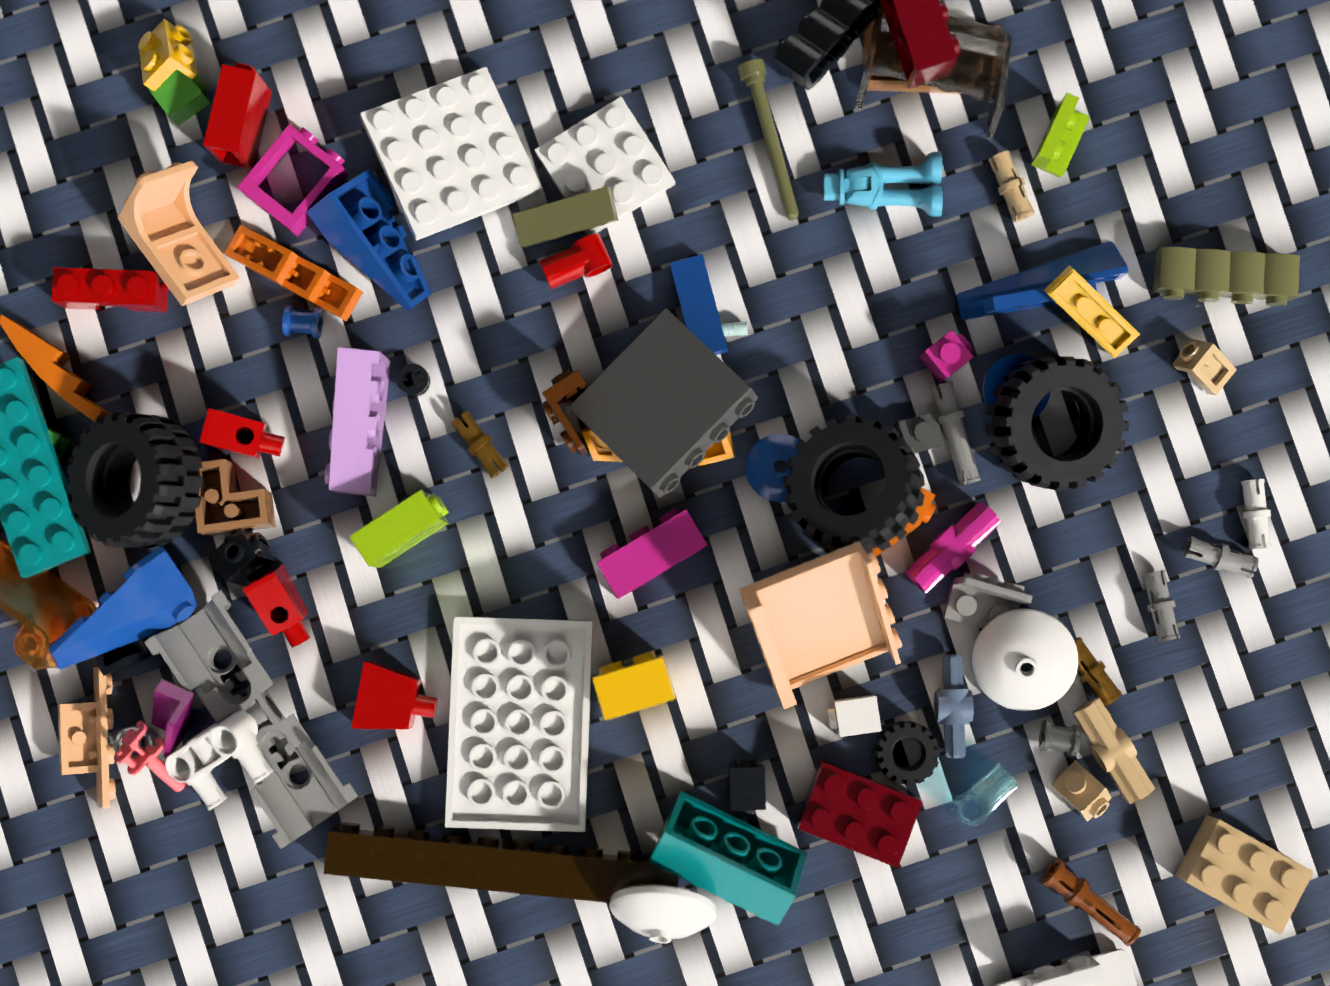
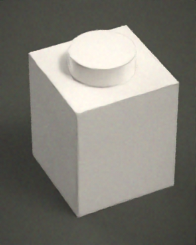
[827,695,882,737]

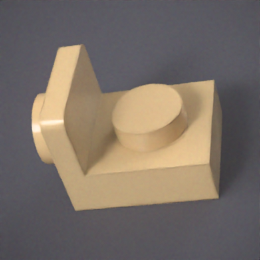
[1172,339,1237,396]

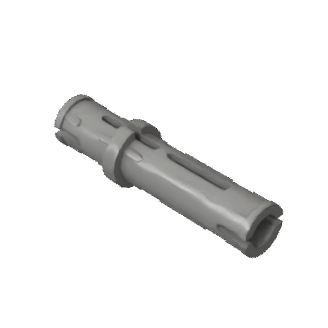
[931,381,981,486]

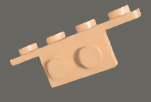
[58,667,116,808]

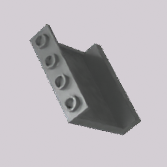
[569,308,758,498]

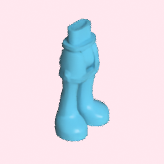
[824,152,943,217]

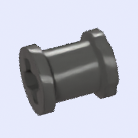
[1039,720,1081,757]

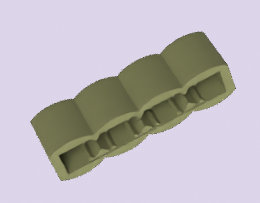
[1153,247,1300,306]

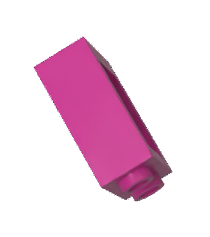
[237,124,349,237]

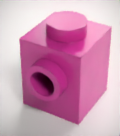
[919,330,974,384]

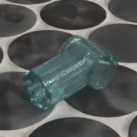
[951,763,1019,826]

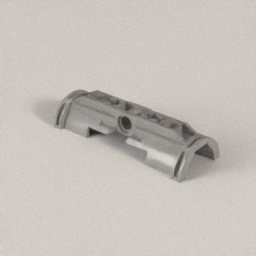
[144,590,358,849]

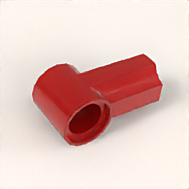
[539,233,613,290]

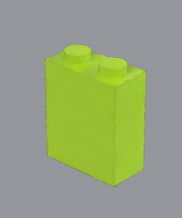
[349,490,449,568]

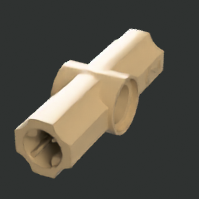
[1072,697,1155,804]

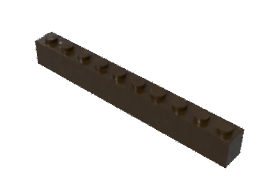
[323,822,679,903]

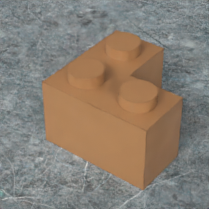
[195,459,276,536]

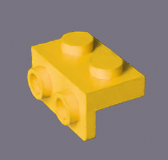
[138,19,197,92]

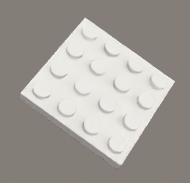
[360,67,542,241]

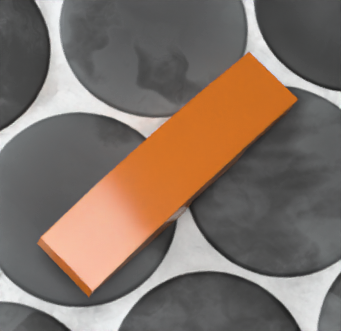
[224,224,363,322]
[0,315,111,422]

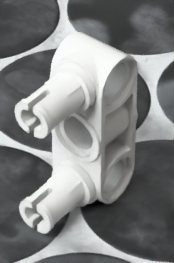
[165,711,274,811]

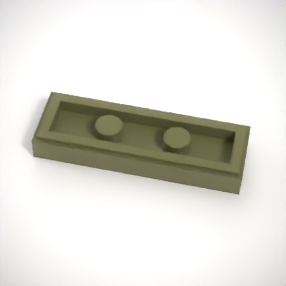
[512,186,619,248]

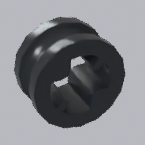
[398,364,431,397]

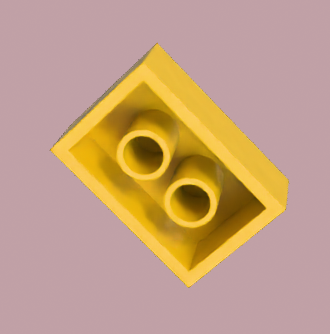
[592,651,675,720]

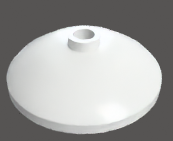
[972,609,1078,711]
[609,886,717,943]

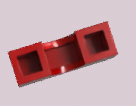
[51,267,168,312]

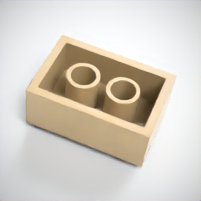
[1174,815,1314,935]

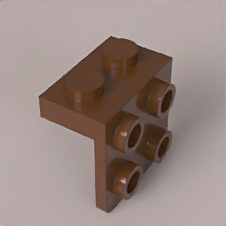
[541,370,588,457]

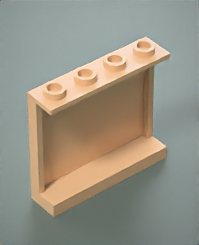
[739,541,902,709]

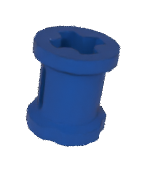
[282,305,323,339]

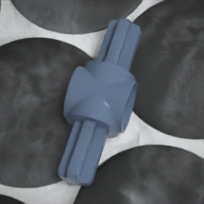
[934,654,974,758]

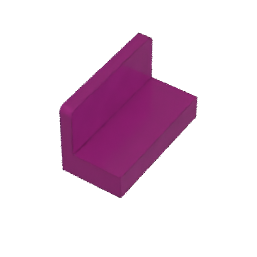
[151,679,194,758]

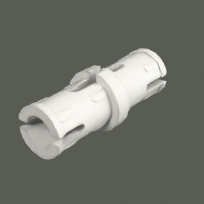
[1241,479,1272,550]

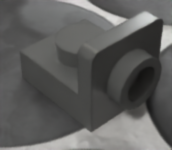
[894,412,945,454]

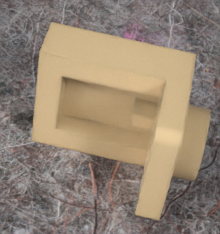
[1051,760,1111,822]

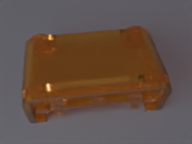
[0,539,97,669]

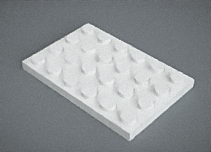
[445,617,593,832]

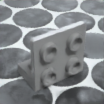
[942,572,1033,629]

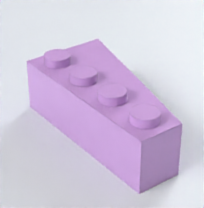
[325,347,391,497]

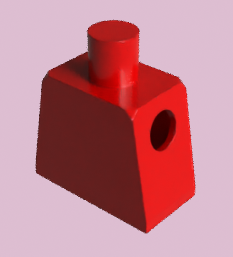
[199,408,285,459]
[243,564,310,648]
[351,661,438,729]

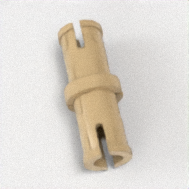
[988,151,1035,222]

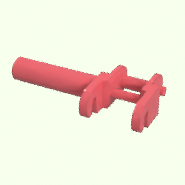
[113,721,186,792]

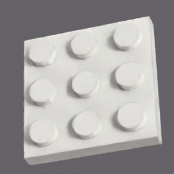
[535,97,675,235]

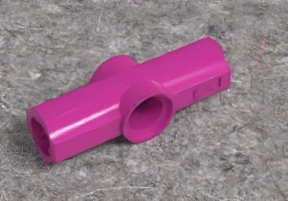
[905,501,1001,594]

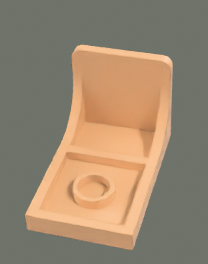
[117,161,240,306]

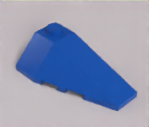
[306,169,431,311]
[48,546,197,670]

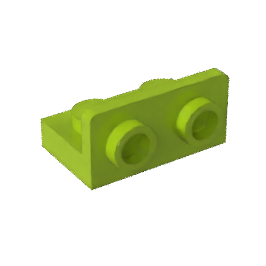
[1031,93,1089,178]

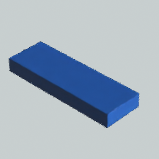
[670,254,728,355]

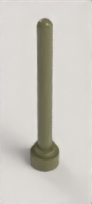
[737,59,799,220]

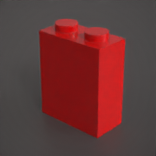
[203,63,272,169]

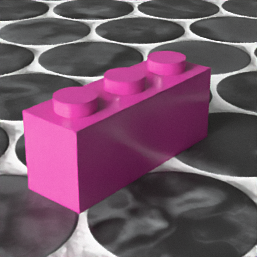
[597,508,708,599]

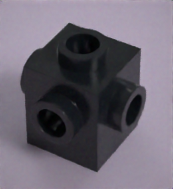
[210,529,275,587]

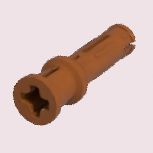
[1041,859,1141,946]

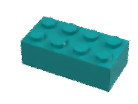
[649,791,807,926]

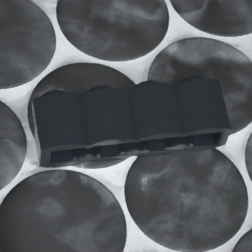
[774,0,883,90]

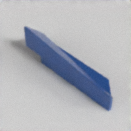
[956,242,1129,321]

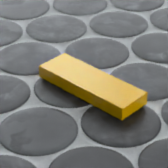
[1044,265,1140,358]

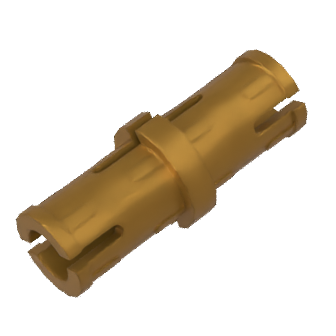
[451,411,509,479]
[1074,637,1123,706]

